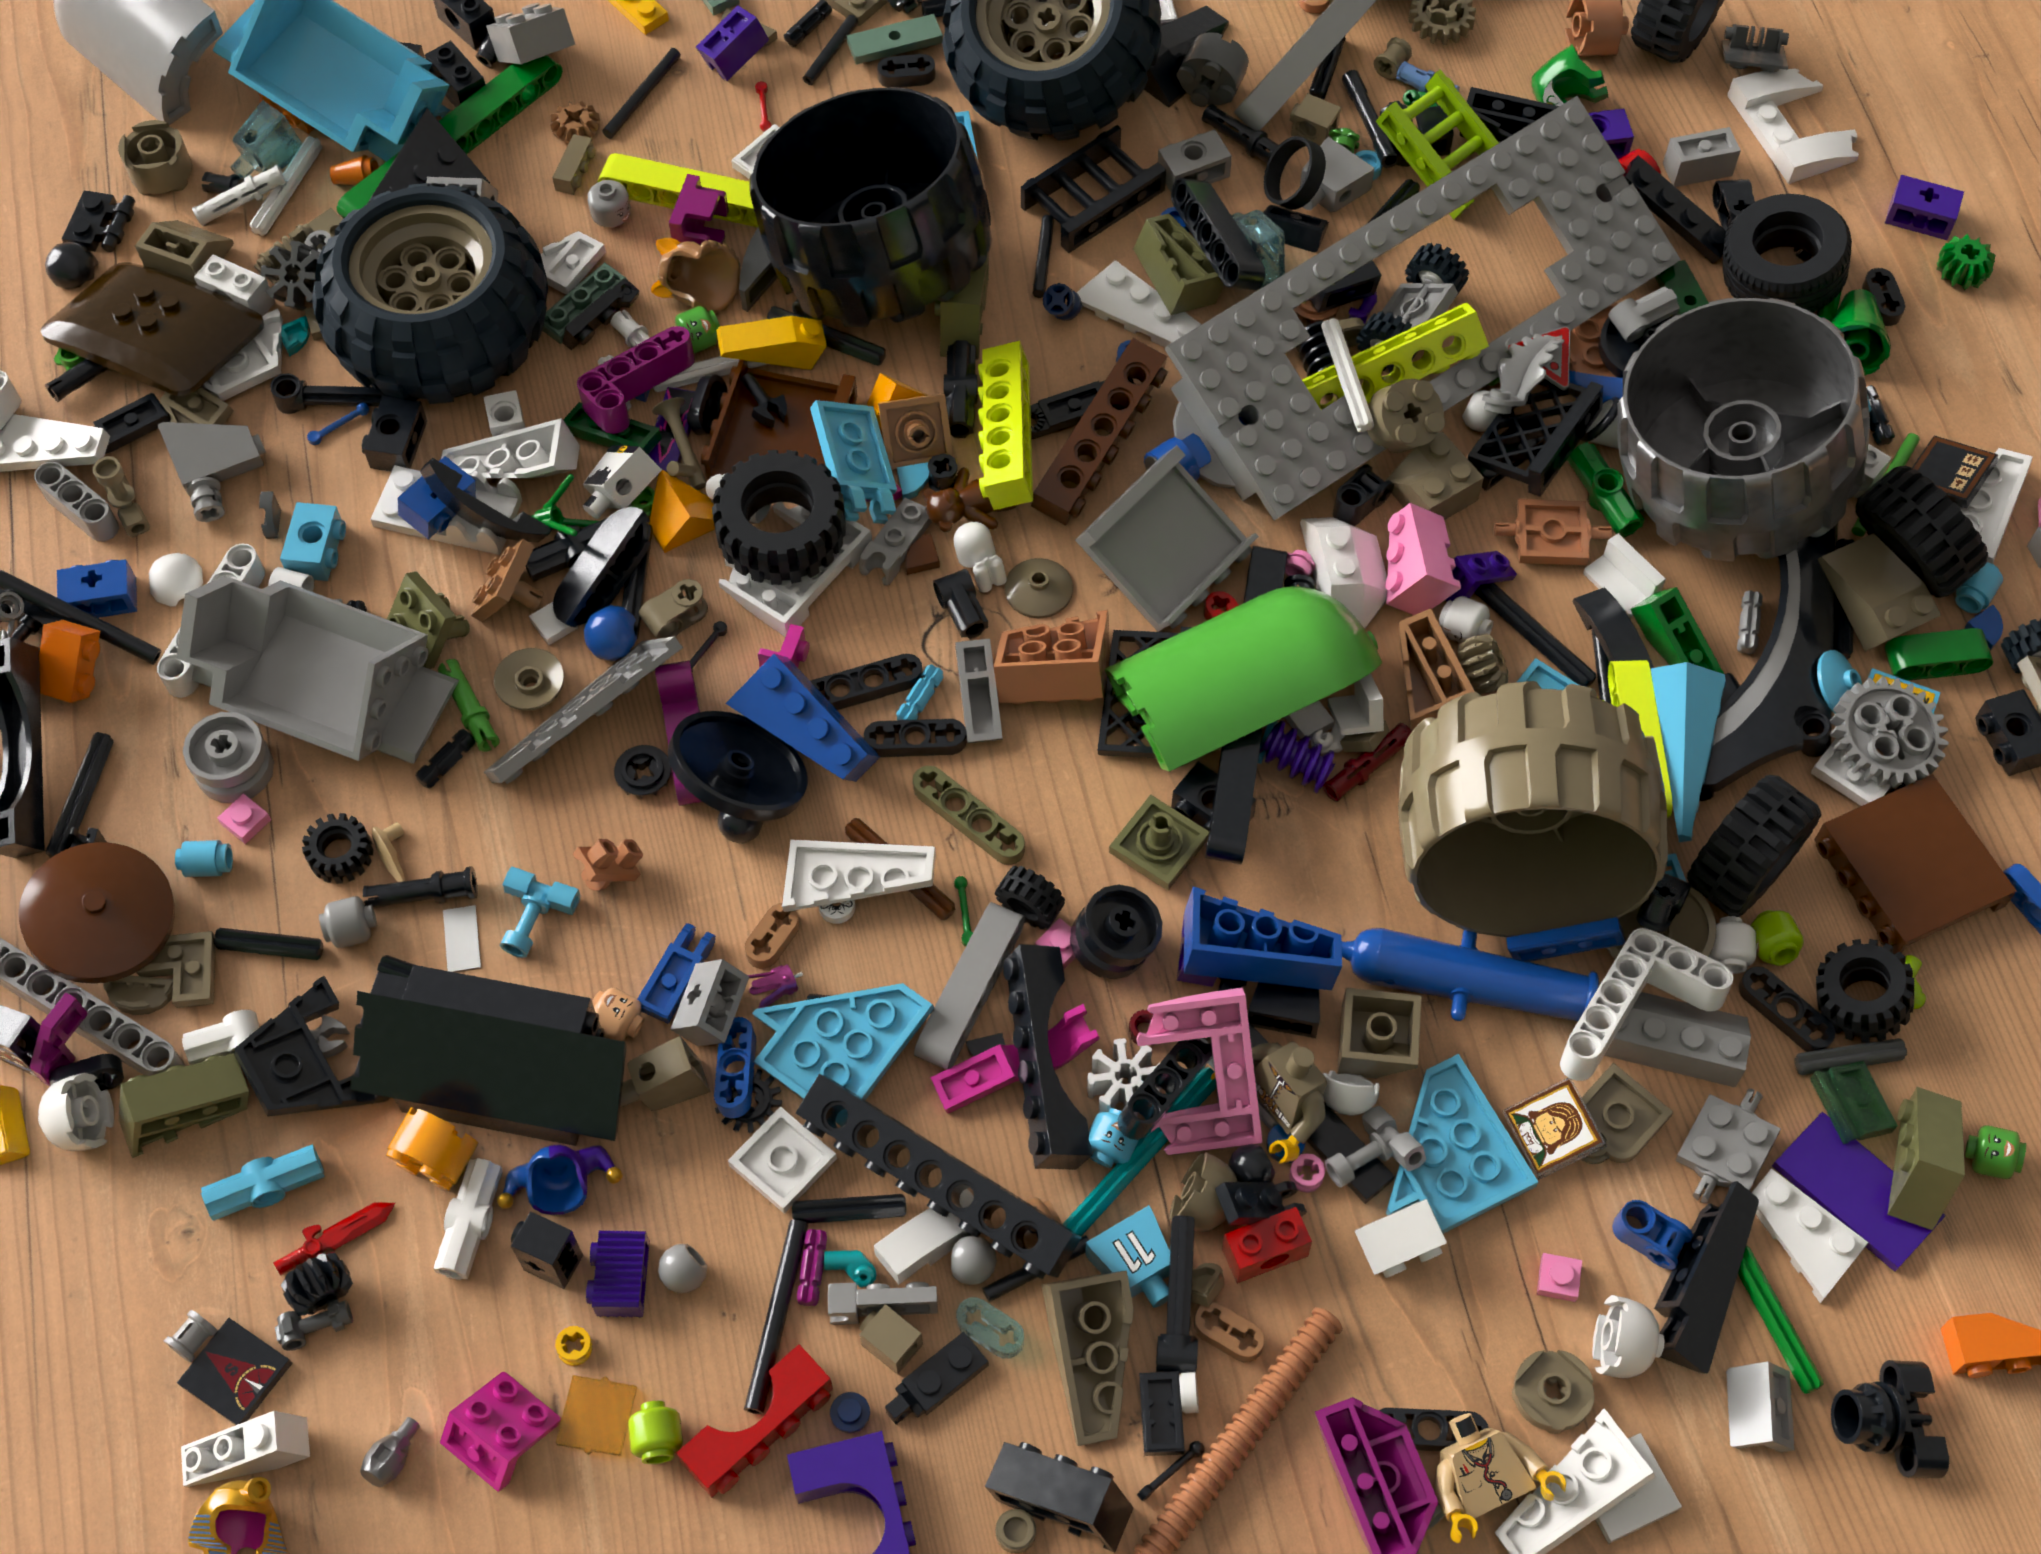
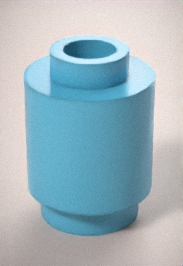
[1955,562,2003,614]
[175,840,233,877]

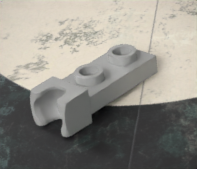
[859,498,932,585]
[828,1282,938,1325]

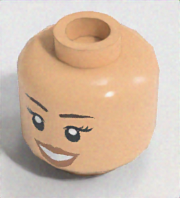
[592,988,645,1041]

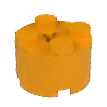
[386,1107,479,1191]

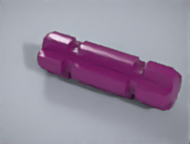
[797,1229,827,1306]

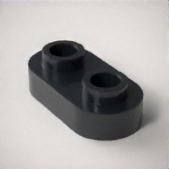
[687,374,728,435]

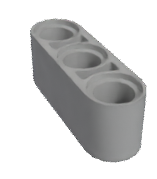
[34,462,119,542]

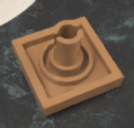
[878,393,953,470]
[471,539,544,623]

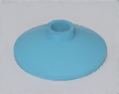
[1817,650,1862,714]

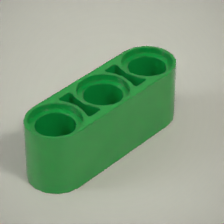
[1884,628,1994,681]

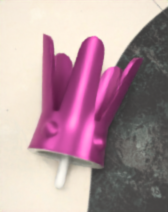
[748,964,803,1009]

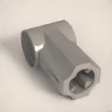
[1608,286,1680,343]

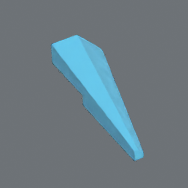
[1651,662,1726,843]

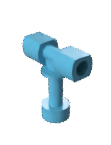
[500,866,581,958]

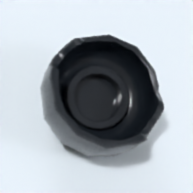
[45,241,99,290]

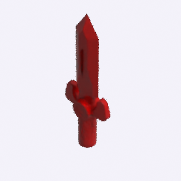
[273,1202,395,1276]

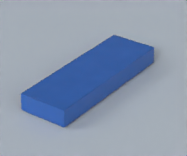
[1506,917,1625,962]

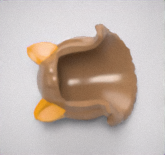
[651,238,741,314]

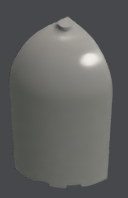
[53,0,223,125]

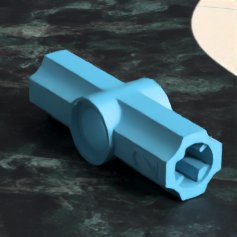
[201,1144,325,1221]

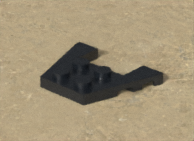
[234,976,389,1117]

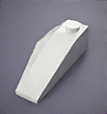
[441,418,580,478]

